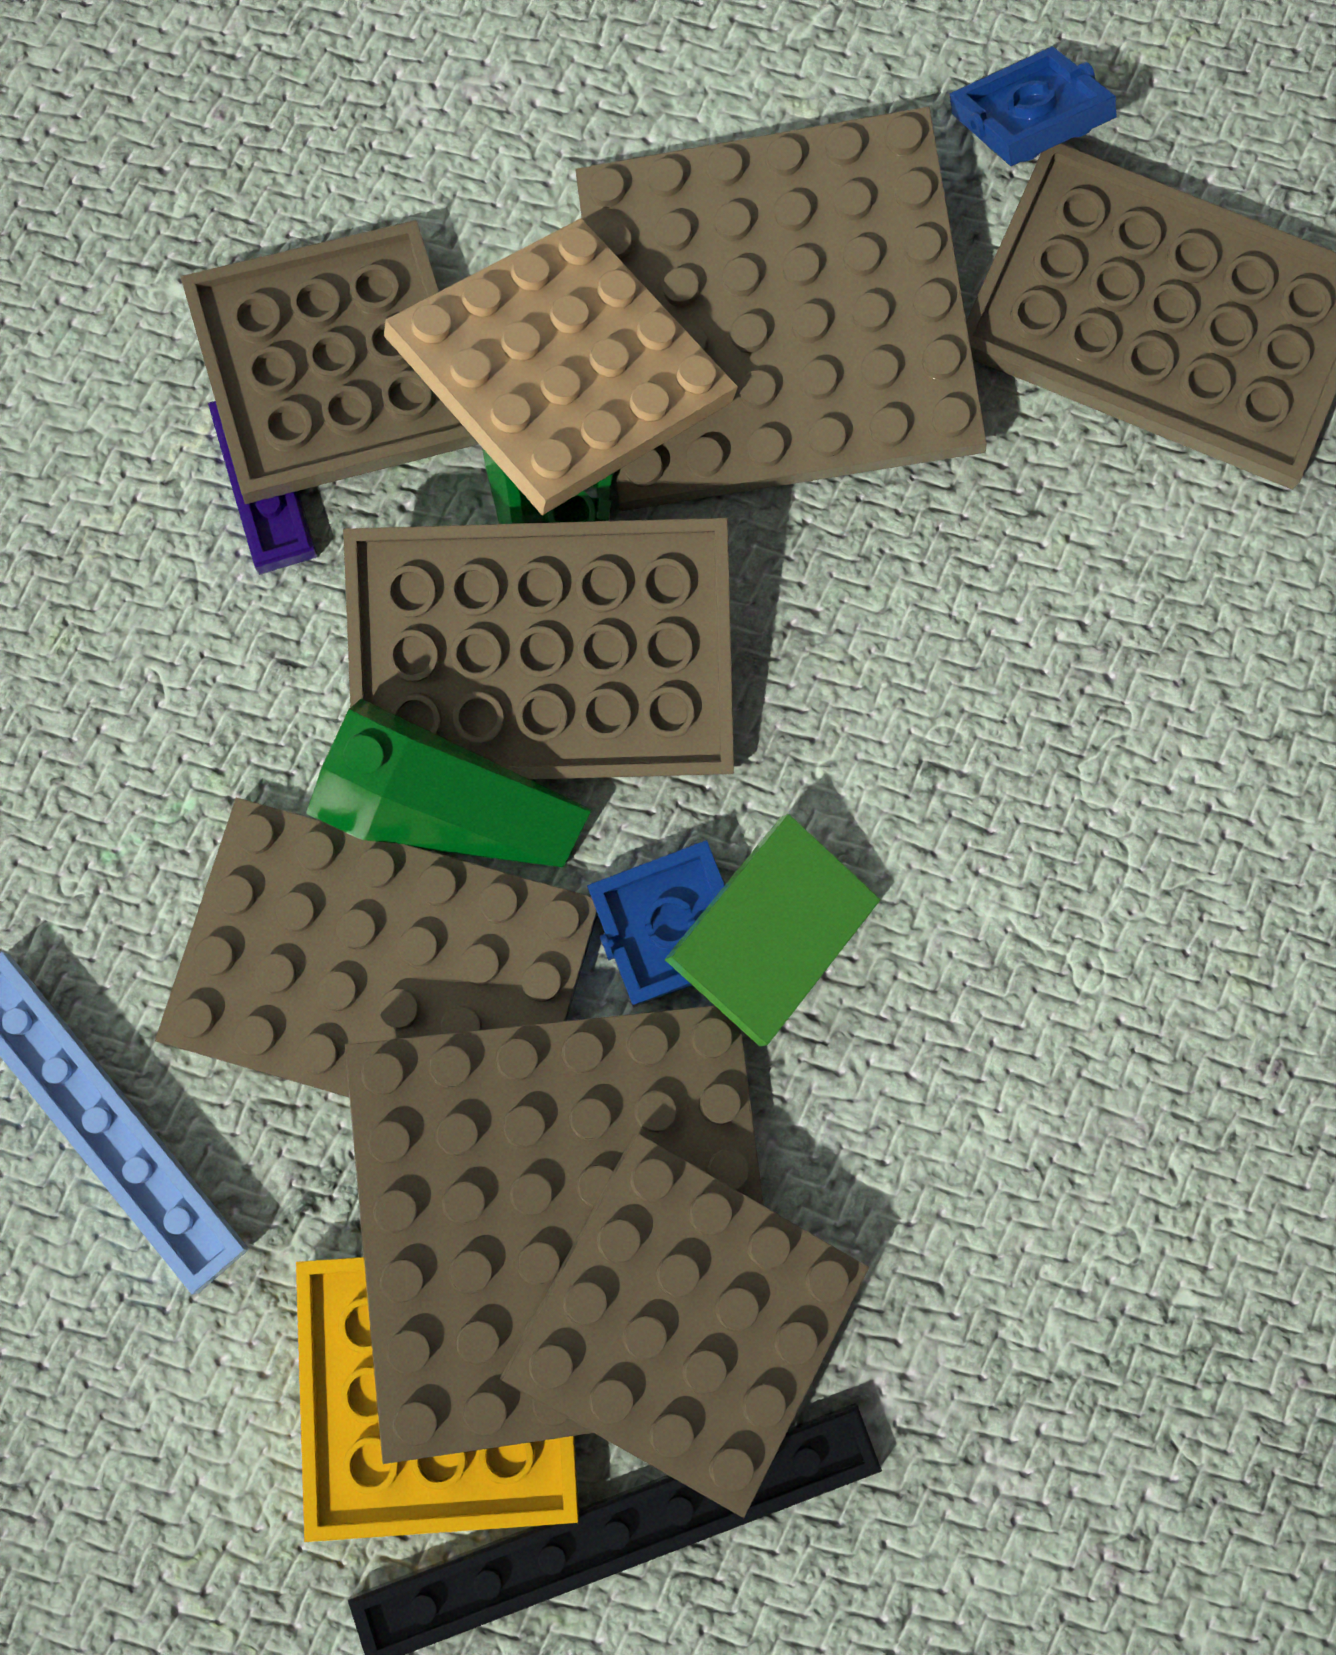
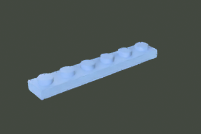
[0,951,249,1295]

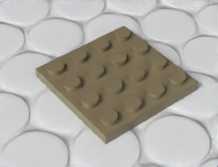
[180,220,479,504]
[500,1133,869,1518]

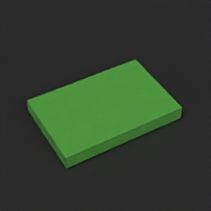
[664,814,881,1046]

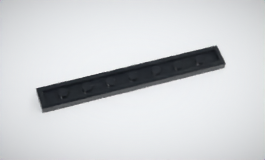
[348,1403,882,1655]

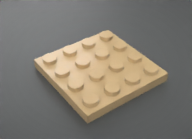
[384,218,738,515]

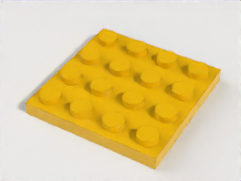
[296,1257,579,1542]

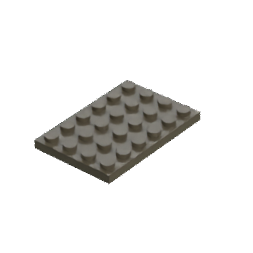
[966,144,1336,490]
[343,518,734,780]
[155,797,598,1097]

